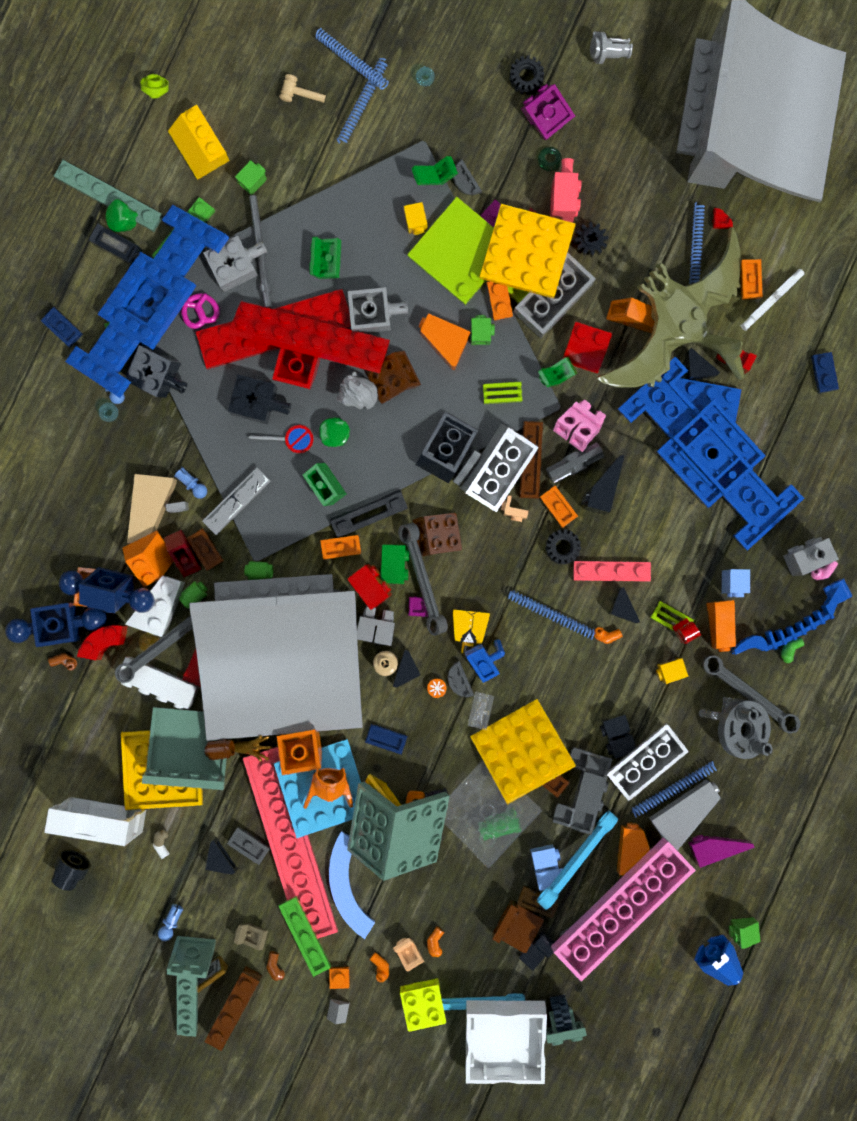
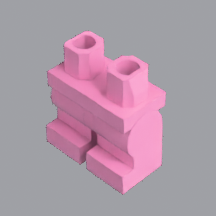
[553,400,606,452]

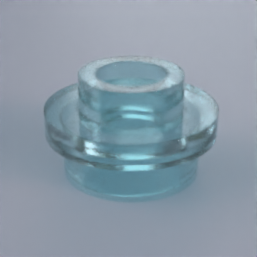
[416,67,435,87]
[99,403,119,422]

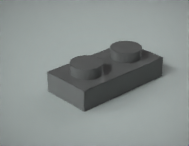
[452,446,481,486]
[227,827,270,865]

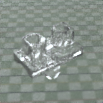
[467,691,494,730]

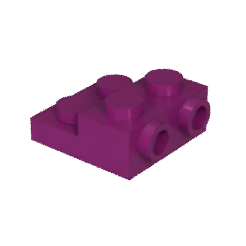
[521,84,575,140]

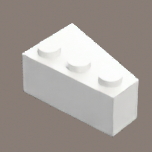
[125,576,185,637]

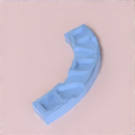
[329,831,375,939]

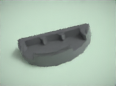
[453,159,482,195]
[448,661,474,697]

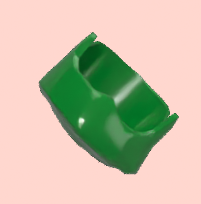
[106,199,138,232]
[319,417,350,447]

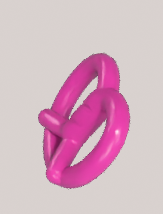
[181,293,220,329]

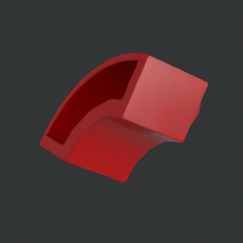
[77,625,128,660]

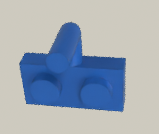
[465,639,505,683]

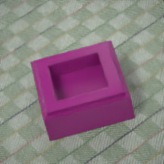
[409,597,428,617]

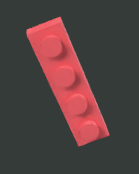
[573,561,651,582]

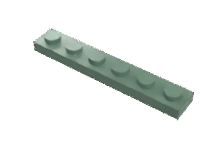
[54,160,163,232]

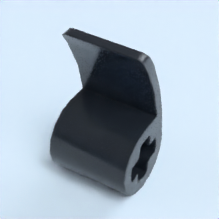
[519,931,555,971]

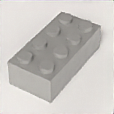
[514,253,596,339]

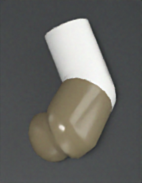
[153,829,170,859]

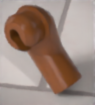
[48,653,77,671]
[266,951,285,981]

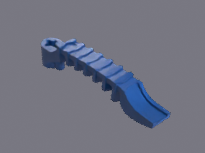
[731,578,853,655]

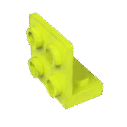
[400,978,446,1032]

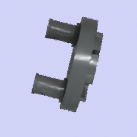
[718,700,773,759]

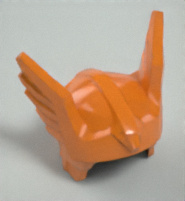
[303,768,353,809]

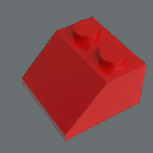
[562,322,612,374]
[272,348,321,389]
[348,564,392,610]

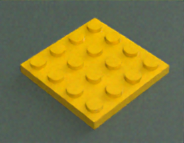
[480,204,575,299]
[470,699,576,805]
[121,730,203,810]

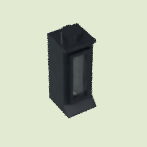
[88,223,142,266]

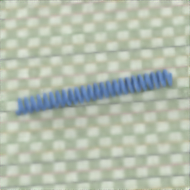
[316,28,389,89]
[337,58,388,143]
[689,202,705,284]
[508,590,594,640]
[632,761,717,818]

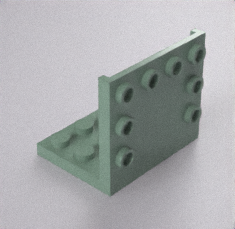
[142,707,229,790]
[347,781,450,881]

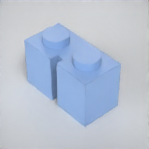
[722,569,750,597]
[530,844,562,891]

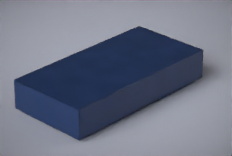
[365,724,408,755]

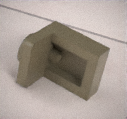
[234,923,268,950]

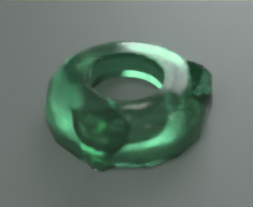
[538,147,562,171]

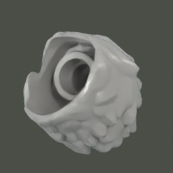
[336,371,378,410]

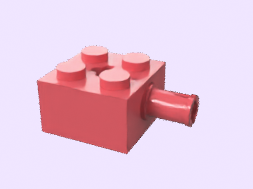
[550,158,581,223]

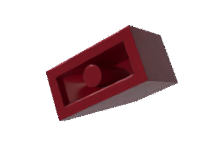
[164,530,201,577]

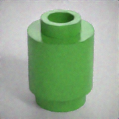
[244,561,273,580]
[179,581,208,609]

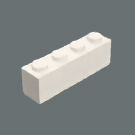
[119,657,200,710]

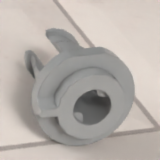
[590,32,633,64]

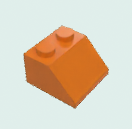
[122,531,174,587]
[277,729,322,775]

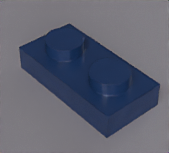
[41,307,83,348]
[811,352,839,394]

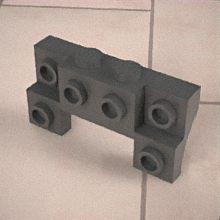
[552,747,612,835]

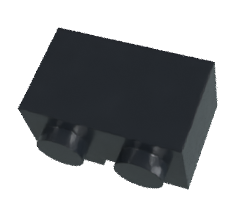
[599,713,636,759]

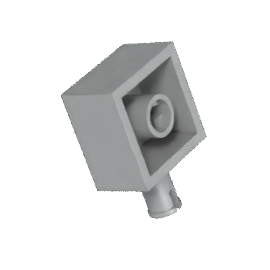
[203,236,267,292]
[348,287,408,333]
[783,537,839,576]

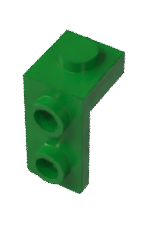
[411,156,458,185]
[538,357,578,388]

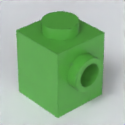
[235,160,267,195]
[471,315,495,345]

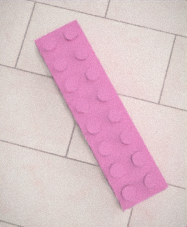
[551,837,696,982]

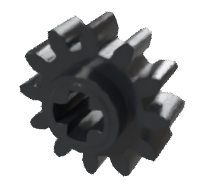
[574,222,609,258]

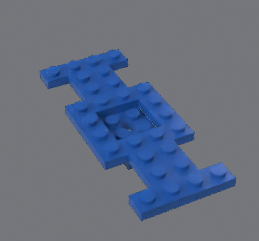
[65,205,229,398]
[617,357,805,550]

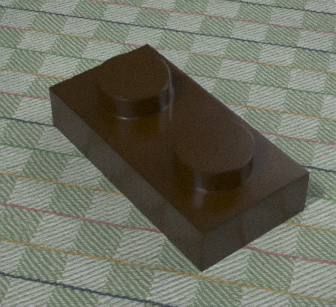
[516,885,560,918]

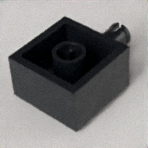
[125,345,188,398]
[228,374,292,425]

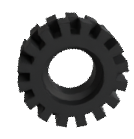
[509,55,544,95]
[545,529,581,564]

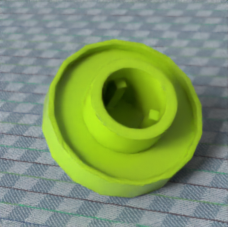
[140,74,169,98]

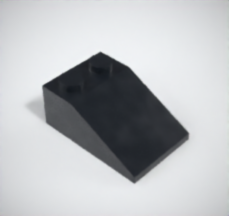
[415,412,478,484]
[581,455,624,515]

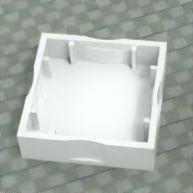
[45,797,146,846]
[465,1000,547,1084]

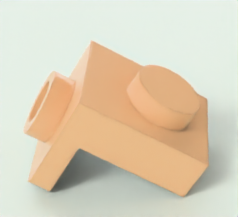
[501,495,528,522]
[393,938,424,971]

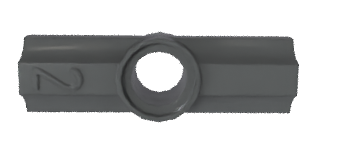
[546,443,604,483]

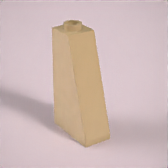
[127,474,177,544]

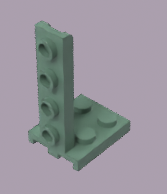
[167,936,216,1037]

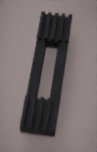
[330,490,408,538]

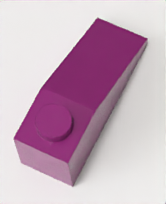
[688,835,755,868]

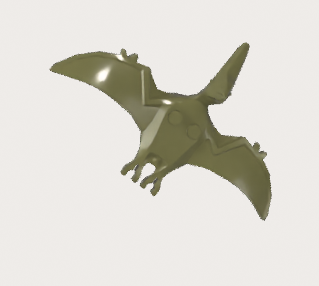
[596,227,744,388]

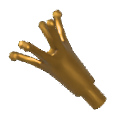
[234,735,273,762]

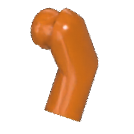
[594,627,623,644]
[427,927,444,957]
[369,952,389,982]

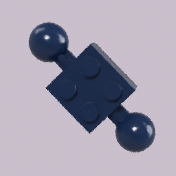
[59,567,155,613]
[5,603,107,647]

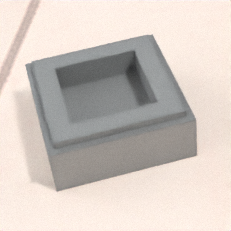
[166,501,189,513]

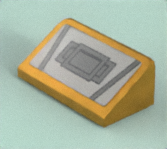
[198,956,228,993]

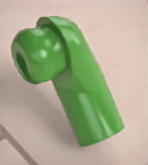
[781,637,804,663]

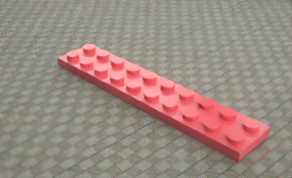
[243,747,338,938]

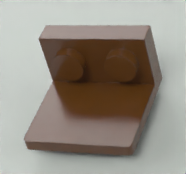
[365,351,421,404]
[412,513,462,557]
[492,900,544,953]

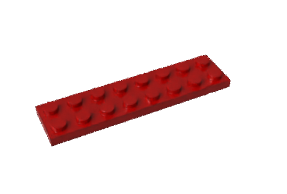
[196,289,351,370]
[229,301,390,373]

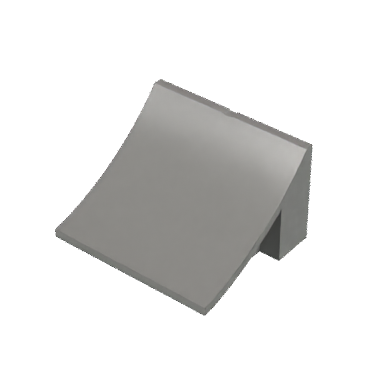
[676,0,846,202]
[190,574,363,741]

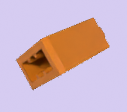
[606,297,655,333]
[419,313,470,370]
[707,600,736,652]
[617,823,650,876]

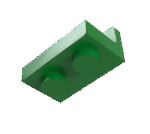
[309,237,342,279]

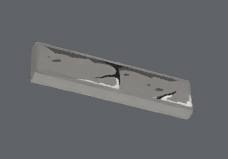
[203,468,271,535]

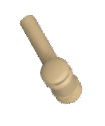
[279,74,326,103]

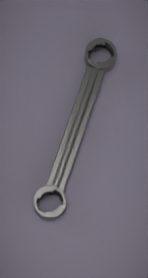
[398,523,448,636]
[115,616,193,683]
[702,655,800,733]

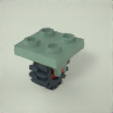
[546,994,587,1046]

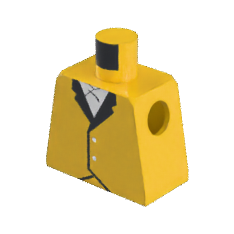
[453,610,490,653]

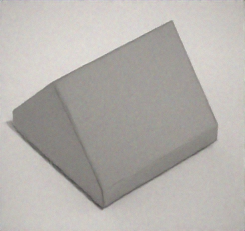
[327,999,350,1024]

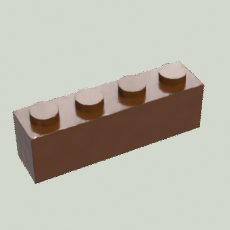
[204,966,262,1051]

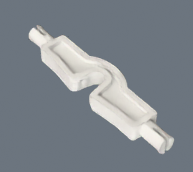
[740,269,804,331]

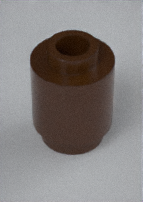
[204,739,235,761]

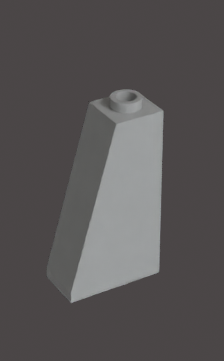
[649,780,721,851]

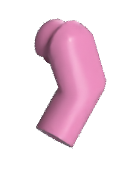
[811,561,838,580]

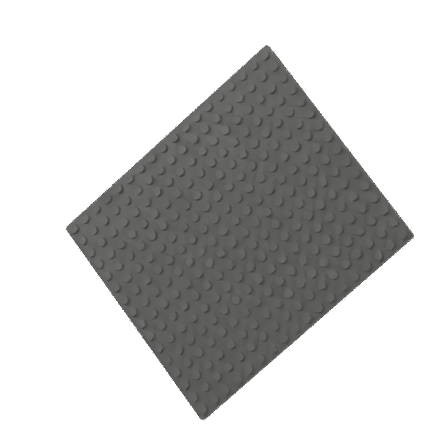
[128,141,561,561]

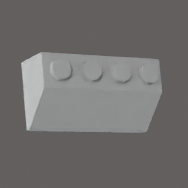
[460,423,539,512]
[606,723,689,801]

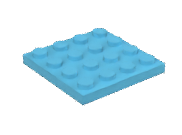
[273,739,361,838]

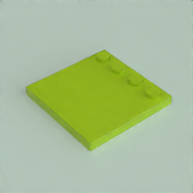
[407,197,494,305]

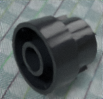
[51,850,91,891]

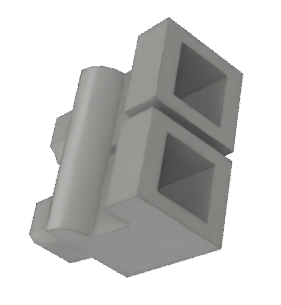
[357,607,395,646]

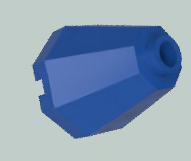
[694,935,743,986]

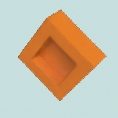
[329,967,350,989]

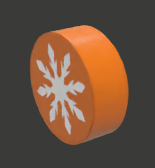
[427,678,447,698]

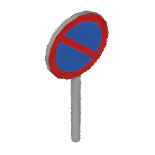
[249,425,314,454]

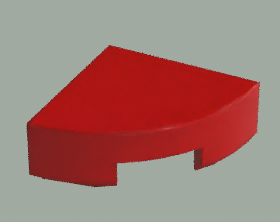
[713,208,733,229]

